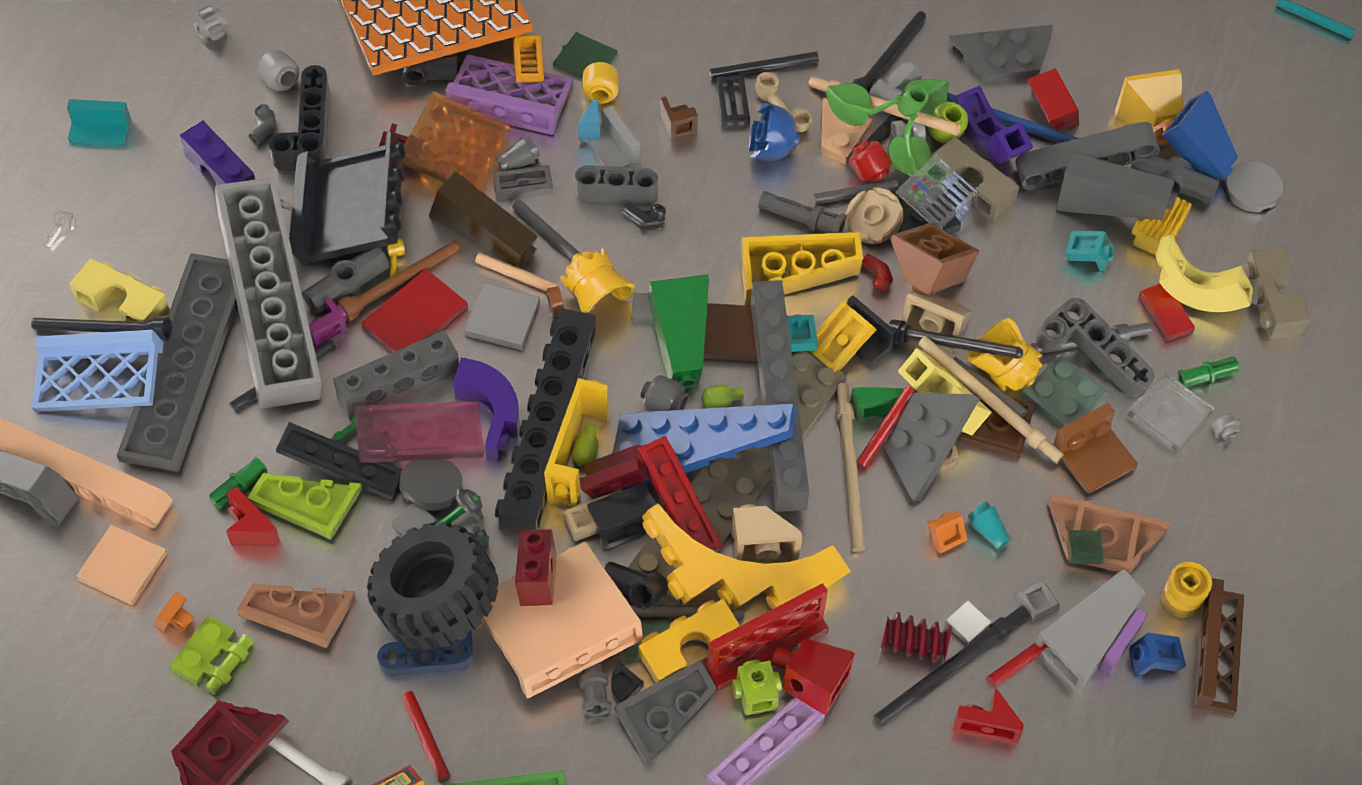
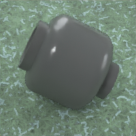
[640,375,688,412]

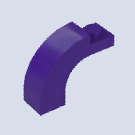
[953,85,1033,164]
[453,357,520,462]

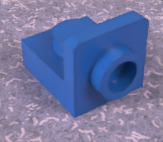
[1129,632,1186,675]

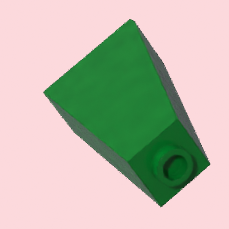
[648,274,709,388]

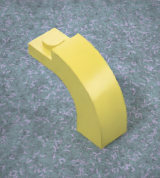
[1156,234,1254,312]

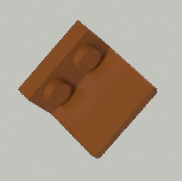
[1053,403,1138,494]

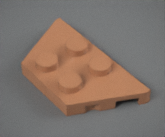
[1048,493,1170,574]

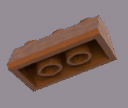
[891,223,980,295]

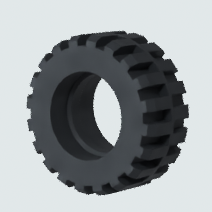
[367,522,499,650]

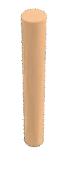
[475,252,559,291]

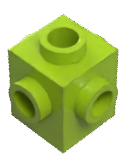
[732,660,782,716]

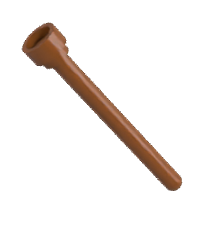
[336,241,461,322]

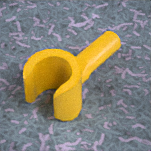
[387,238,405,277]

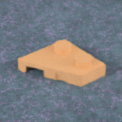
[821,97,872,165]

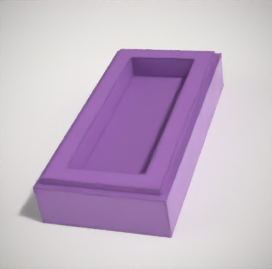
[1099,609,1148,676]

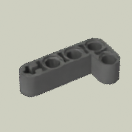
[1036,298,1154,398]
[0,450,78,526]

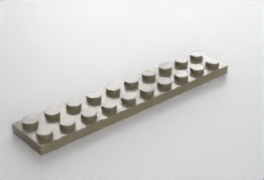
[628,351,847,606]

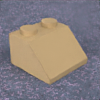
[901,290,972,353]
[731,504,802,564]

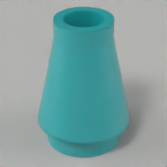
[967,501,1012,550]

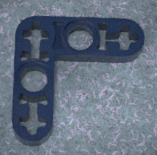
[377,630,473,676]

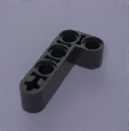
[268,65,330,171]

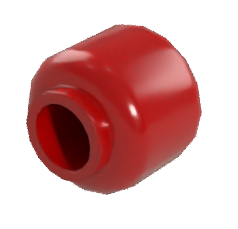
[849,139,891,183]

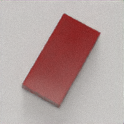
[1139,284,1195,342]

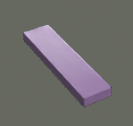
[707,697,825,785]

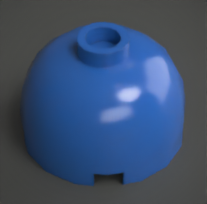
[749,103,800,162]

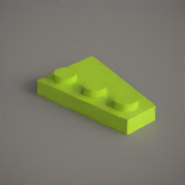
[247,473,362,540]

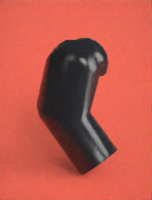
[622,202,666,227]

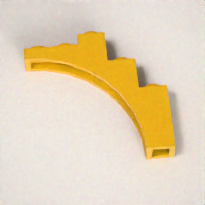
[642,503,851,610]

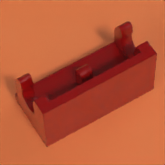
[1027,68,1079,131]

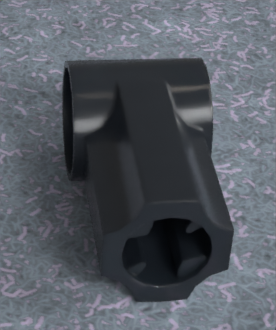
[402,56,459,86]
[604,561,668,609]

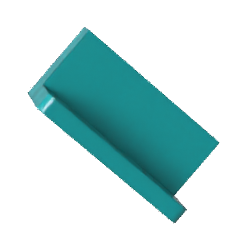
[67,99,131,147]

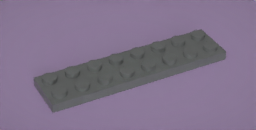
[117,253,237,472]

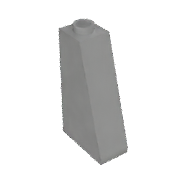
[1036,569,1146,694]

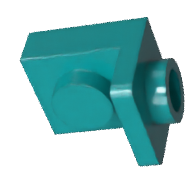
[1065,231,1114,271]
[787,314,818,352]

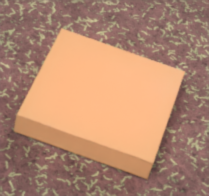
[76,525,167,606]

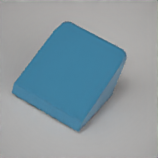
[578,100,600,141]

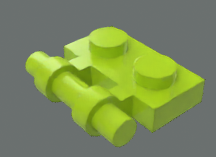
[169,615,254,695]

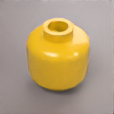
[582,62,619,104]

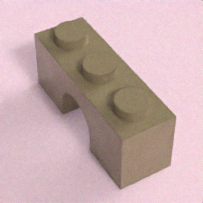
[928,137,1019,223]
[1243,246,1311,340]

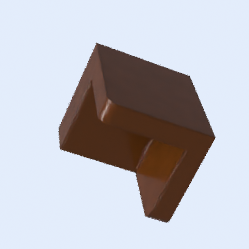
[660,96,698,140]

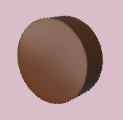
[546,286,564,317]

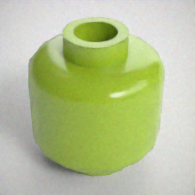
[928,102,968,144]

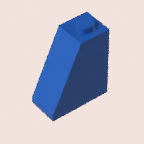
[1162,91,1238,181]

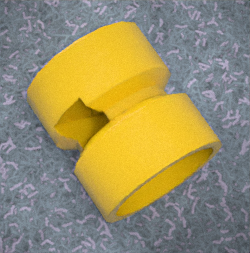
[1161,562,1212,619]

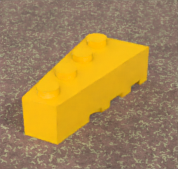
[741,232,863,305]

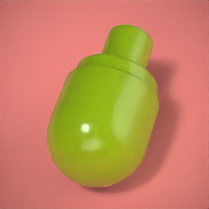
[701,384,744,408]
[572,424,599,467]

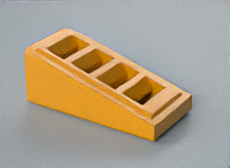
[513,35,544,82]

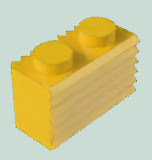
[1131,197,1192,255]

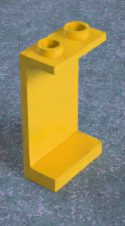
[544,378,610,508]

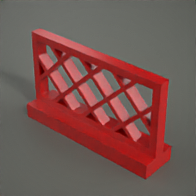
[701,583,829,692]

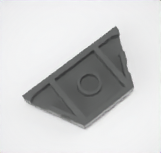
[948,25,1053,82]
[884,393,980,502]

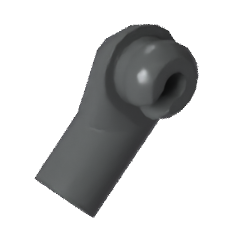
[248,104,276,145]

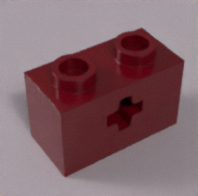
[515,529,557,606]

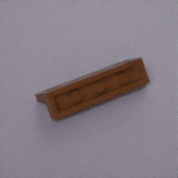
[1195,578,1244,715]

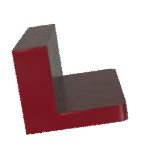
[579,444,650,499]

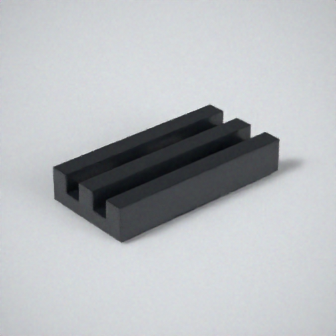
[716,75,750,127]

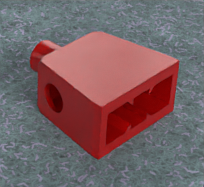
[771,639,855,715]

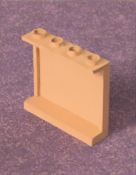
[482,542,643,699]

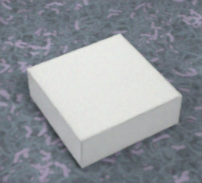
[945,601,991,645]

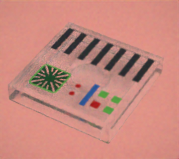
[896,154,978,229]

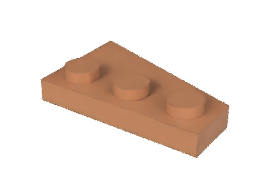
[237,584,355,648]

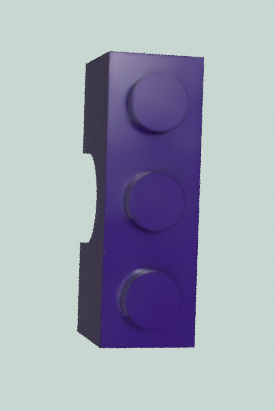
[180,120,256,185]

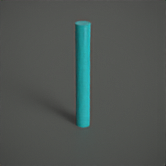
[1276,0,1356,39]

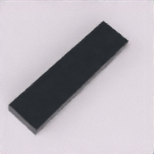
[276,422,403,500]

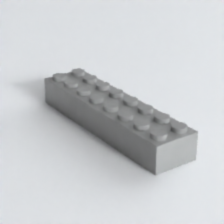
[216,177,322,409]

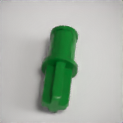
[1177,356,1240,389]
[209,457,268,509]

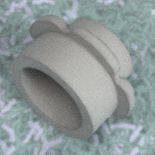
[1211,413,1241,440]

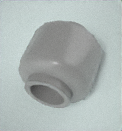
[257,50,300,92]

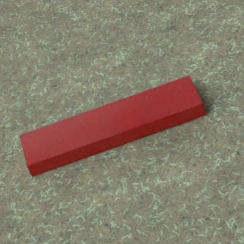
[637,436,723,552]

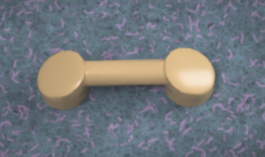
[755,72,812,132]

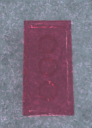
[354,401,485,463]

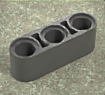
[575,165,658,206]

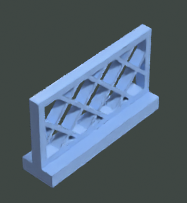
[32,330,164,412]

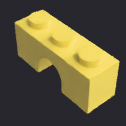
[69,258,170,322]
[897,348,991,435]

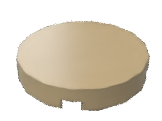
[846,187,903,244]

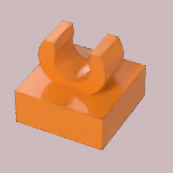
[927,510,967,553]
[153,591,194,632]

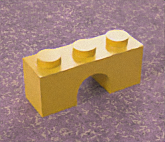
[638,599,740,684]

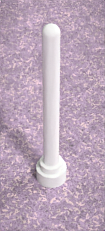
[225,701,353,785]

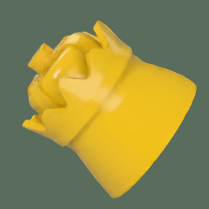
[560,248,636,313]
[966,318,1043,392]

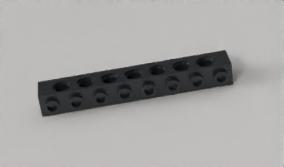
[495,308,597,534]

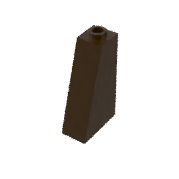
[429,171,538,267]

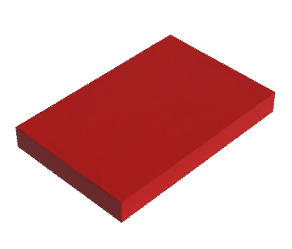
[361,268,468,353]

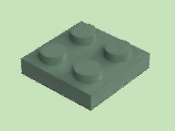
[1021,355,1107,428]

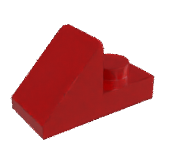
[226,487,280,546]
[953,689,1024,743]

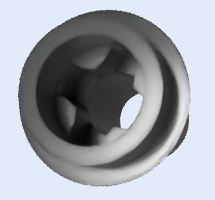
[496,137,540,171]

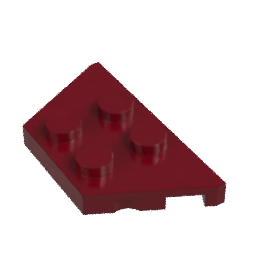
[171,700,289,785]

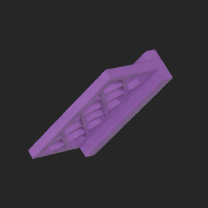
[446,54,573,135]

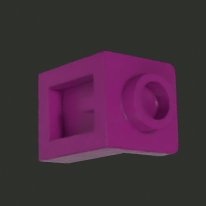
[309,297,348,348]

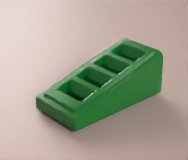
[850,387,917,422]

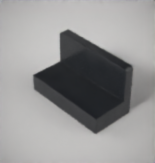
[847,295,895,367]
[587,483,656,551]

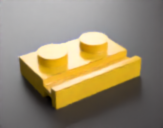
[810,301,876,372]

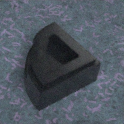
[611,661,644,704]

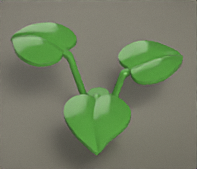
[826,79,949,179]

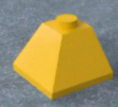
[1115,69,1183,128]

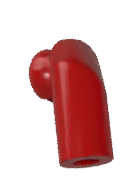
[861,253,893,291]

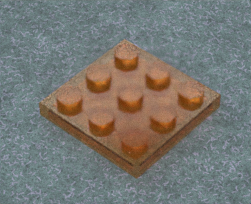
[403,91,511,190]

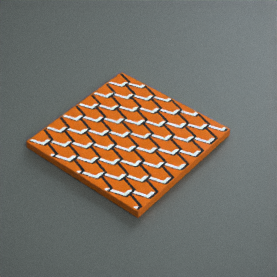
[340,0,533,76]

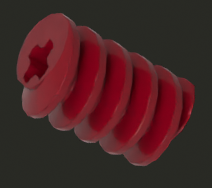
[881,612,952,663]

